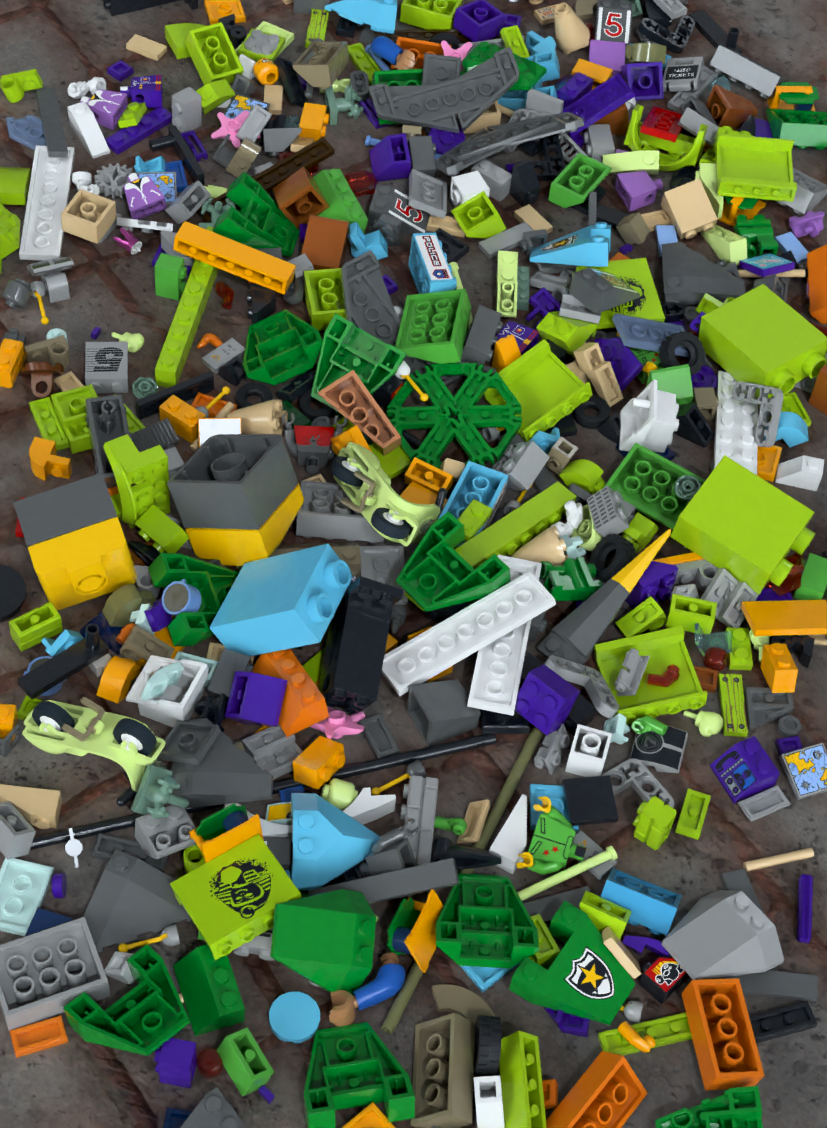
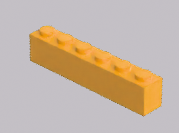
[173,221,296,295]

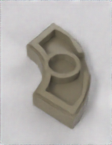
[574,0,598,20]
[431,984,495,1024]

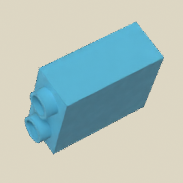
[209,544,353,656]

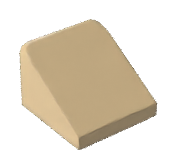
[439,458,465,482]

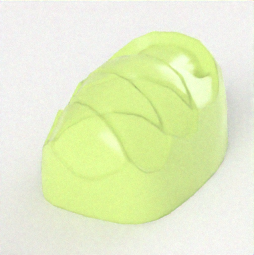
[571,505,603,551]

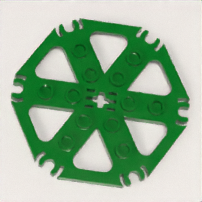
[387,363,522,469]

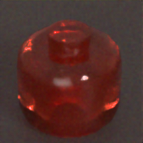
[704,647,728,671]
[197,1048,223,1078]

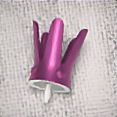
[113,228,142,254]

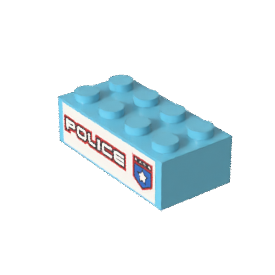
[408,233,457,294]
[438,461,509,547]

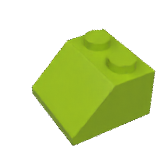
[451,191,506,239]
[536,311,598,356]

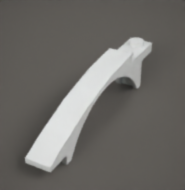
[224,787,396,842]

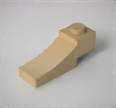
[573,343,623,407]

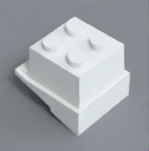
[619,380,679,453]
[126,655,208,727]

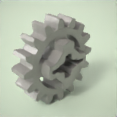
[94,163,133,199]

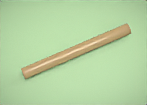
[730,269,805,278]

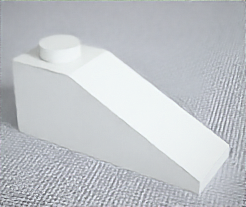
[67,101,110,159]
[489,794,527,874]

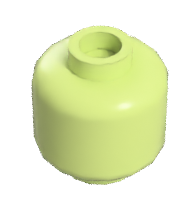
[321,778,358,811]

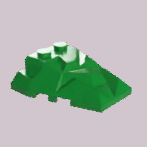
[460,42,547,90]
[655,1086,763,1128]

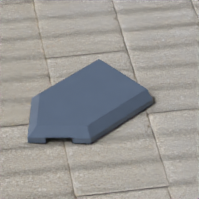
[6,115,46,150]

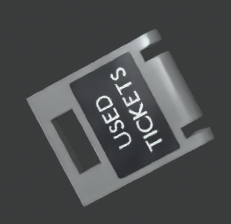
[663,56,704,92]

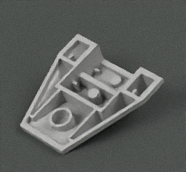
[661,890,784,980]

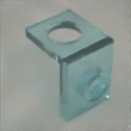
[695,623,732,656]

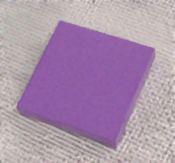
[589,39,626,75]

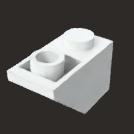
[474,1075,504,1128]

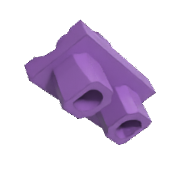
[789,211,825,238]

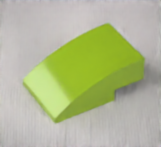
[165,23,206,59]
[0,167,31,205]
[51,384,98,454]

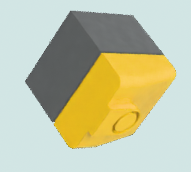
[167,434,304,566]
[13,473,137,610]

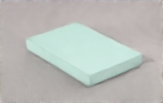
[0,857,55,936]

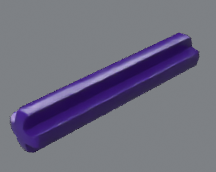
[797,874,813,943]

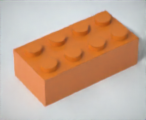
[681,978,765,1091]

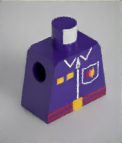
[120,75,163,108]
[493,321,539,355]

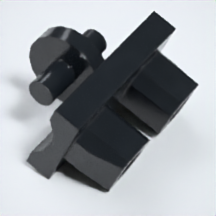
[195,694,228,733]

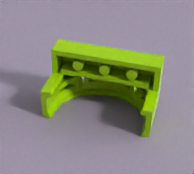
[624,104,708,171]
[103,434,170,528]

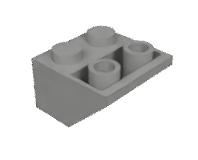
[492,441,550,492]
[134,805,196,859]

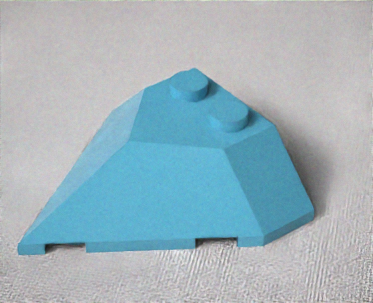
[324,0,397,34]
[290,793,381,891]

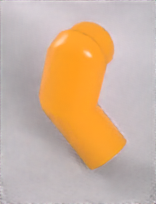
[618,1021,656,1053]

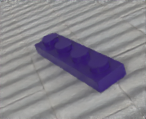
[105,107,172,155]

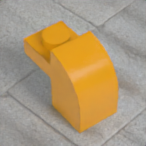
[29,437,72,481]
[96,656,142,704]

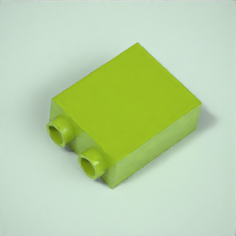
[699,284,827,399]
[670,455,816,595]

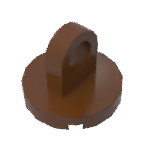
[21,362,64,399]

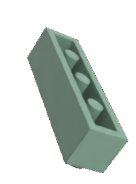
[517,266,529,311]

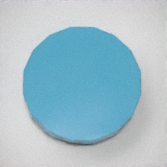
[269,992,320,1043]

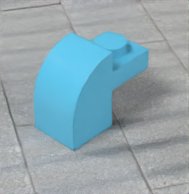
[525,30,556,56]
[348,222,388,260]
[764,411,809,447]

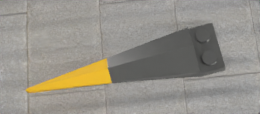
[537,529,671,665]

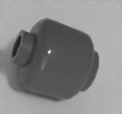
[2,278,33,310]

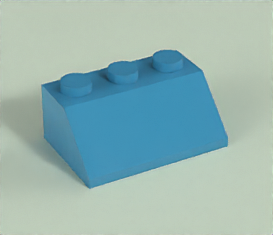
[600,868,682,935]

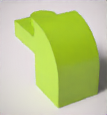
[559,459,606,495]
[621,512,659,553]

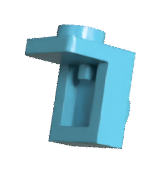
[134,156,165,173]
[530,428,560,455]
[41,629,84,657]

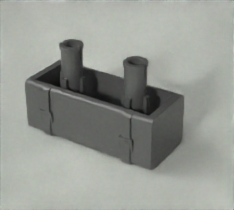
[85,394,137,488]

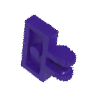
[525,287,561,330]

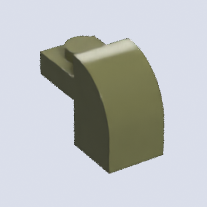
[625,43,667,64]
[102,584,157,627]

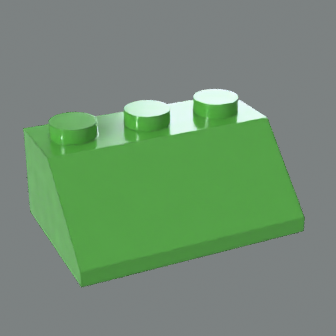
[548,152,612,208]

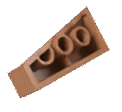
[318,370,401,456]

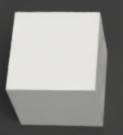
[449,171,490,208]
[565,724,612,777]

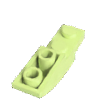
[496,250,518,318]

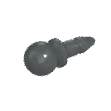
[390,605,407,634]

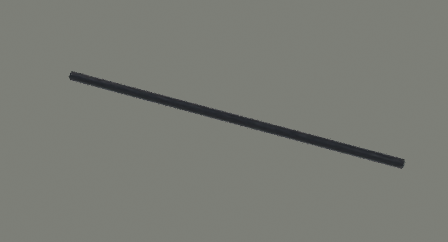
[30,734,496,850]

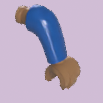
[370,36,417,70]
[329,953,405,1027]

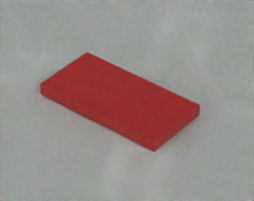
[640,106,683,142]

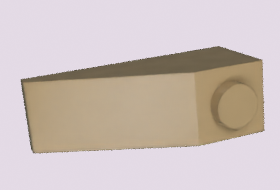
[0,784,62,829]

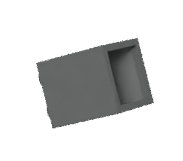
[407,679,481,747]

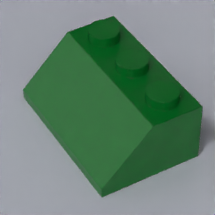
[173,944,245,1037]

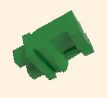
[733,215,779,259]
[540,557,603,601]

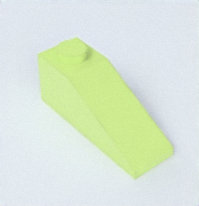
[603,150,659,175]
[695,163,723,218]
[700,225,747,266]

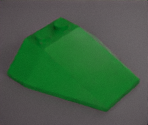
[242,309,323,385]
[311,313,407,413]
[435,873,539,969]
[270,889,376,995]

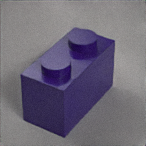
[154,1038,197,1089]

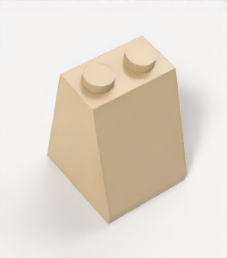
[661,178,718,239]

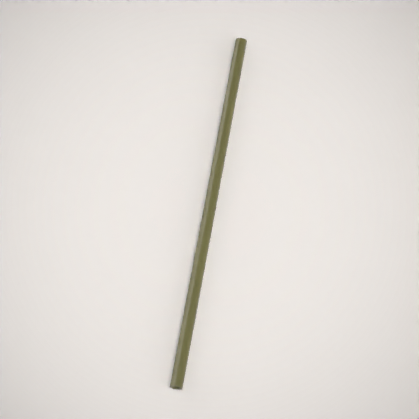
[381,726,543,1034]

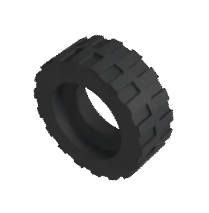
[659,331,705,376]
[590,534,635,583]
[474,1015,502,1076]

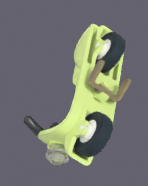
[330,442,447,546]
[22,697,167,807]

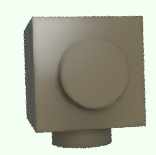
[616,212,650,245]
[692,387,719,420]
[545,436,578,475]

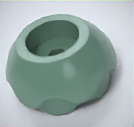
[132,377,158,400]
[674,475,702,500]

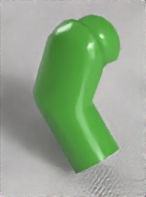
[631,716,668,736]
[434,816,467,835]

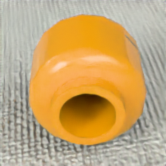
[253,58,279,86]

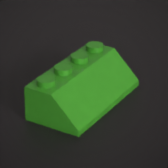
[313,169,368,233]

